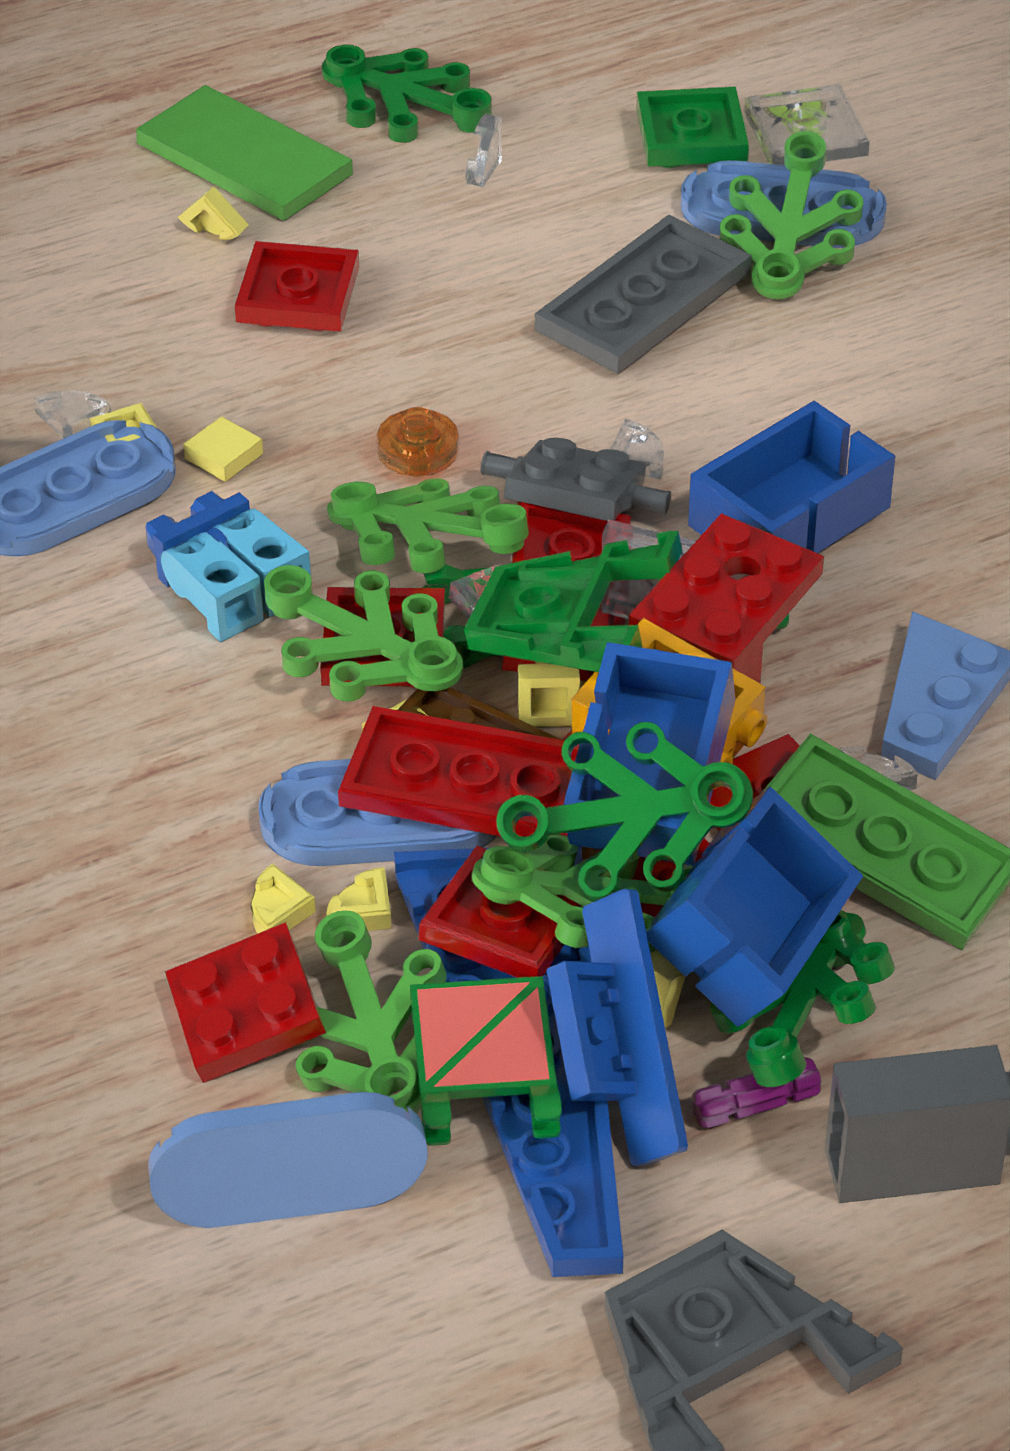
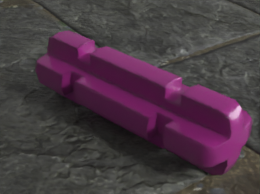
[692,1057,822,1128]

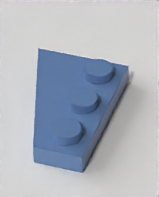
[881,611,1010,780]

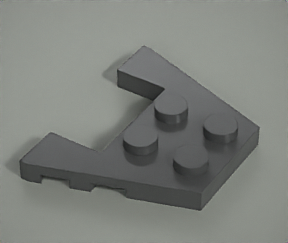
[605,1230,903,1451]

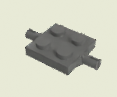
[480,437,671,522]

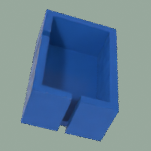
[688,400,896,553]
[563,642,736,866]
[646,786,863,1027]

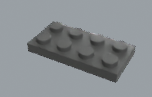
[535,215,752,374]

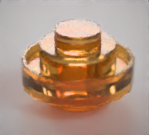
[376,407,459,477]

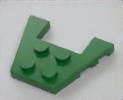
[464,531,682,672]

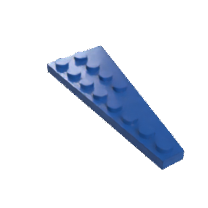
[394,846,624,1277]

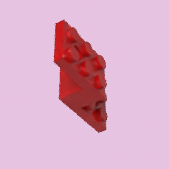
[563,513,824,740]

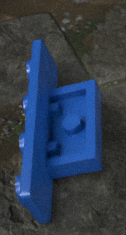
[546,889,688,1166]

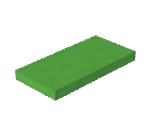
[136,85,353,221]
[762,733,1010,950]

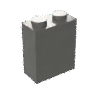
[825,1045,1010,1204]

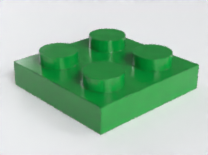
[636,86,749,168]

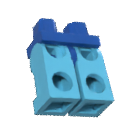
[145,491,313,643]

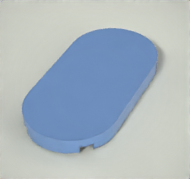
[681,160,887,248]
[0,420,176,556]
[259,759,497,866]
[148,1092,428,1228]

